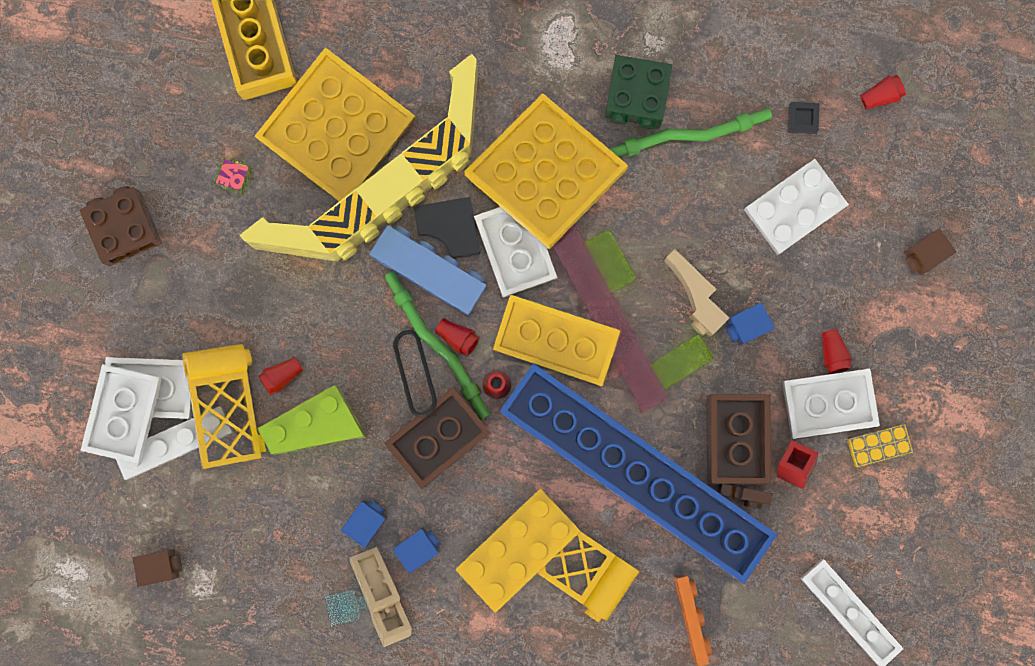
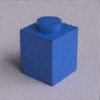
[726,302,775,346]
[341,500,388,548]
[392,528,441,574]

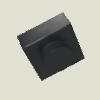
[788,102,819,134]

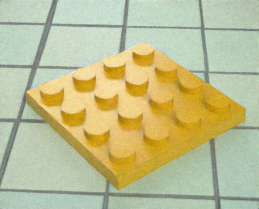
[255,47,416,202]
[464,93,628,249]

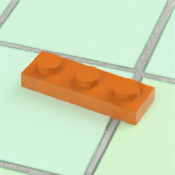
[673,574,712,666]

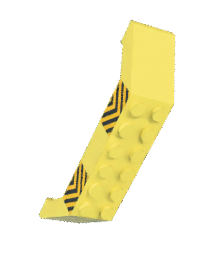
[240,54,478,262]

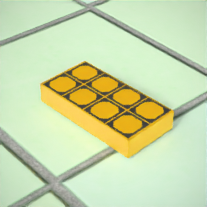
[847,424,913,467]

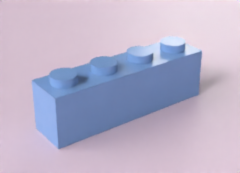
[369,225,487,317]

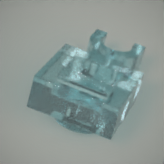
[324,589,369,626]

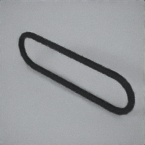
[393,330,437,417]

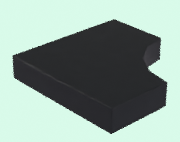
[414,197,480,259]

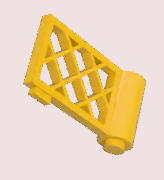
[183,344,266,469]
[538,532,640,622]

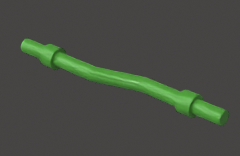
[610,108,772,157]
[385,271,491,420]

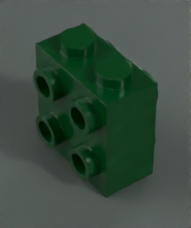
[604,55,672,129]

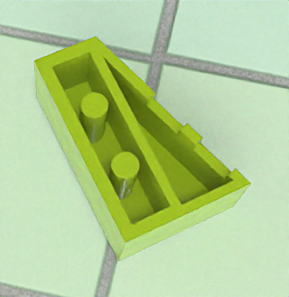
[257,385,367,454]

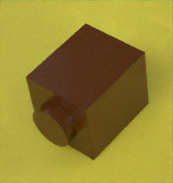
[904,228,956,275]
[132,549,182,587]

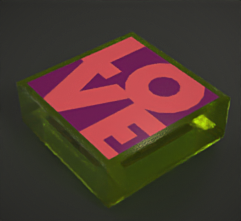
[214,157,252,195]

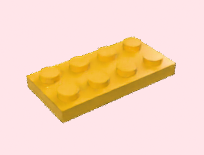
[493,295,622,386]
[455,488,581,613]

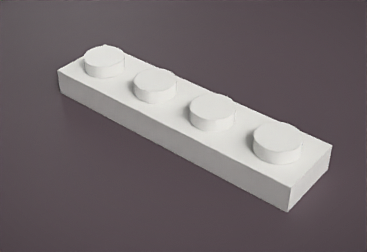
[116,406,234,480]
[800,559,903,666]

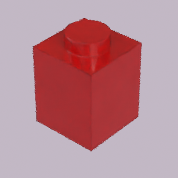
[777,440,819,490]

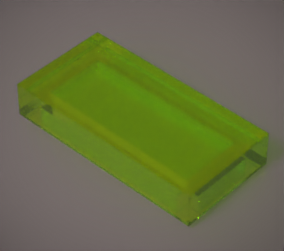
[584,229,636,293]
[649,334,714,389]

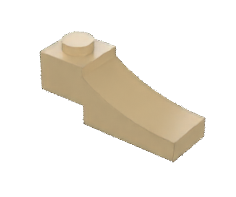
[664,249,729,337]
[350,547,412,647]

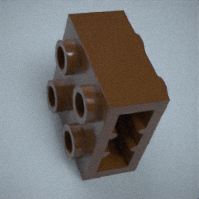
[79,186,162,266]

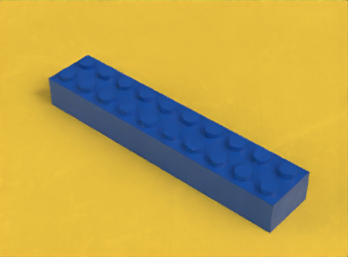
[499,363,778,584]

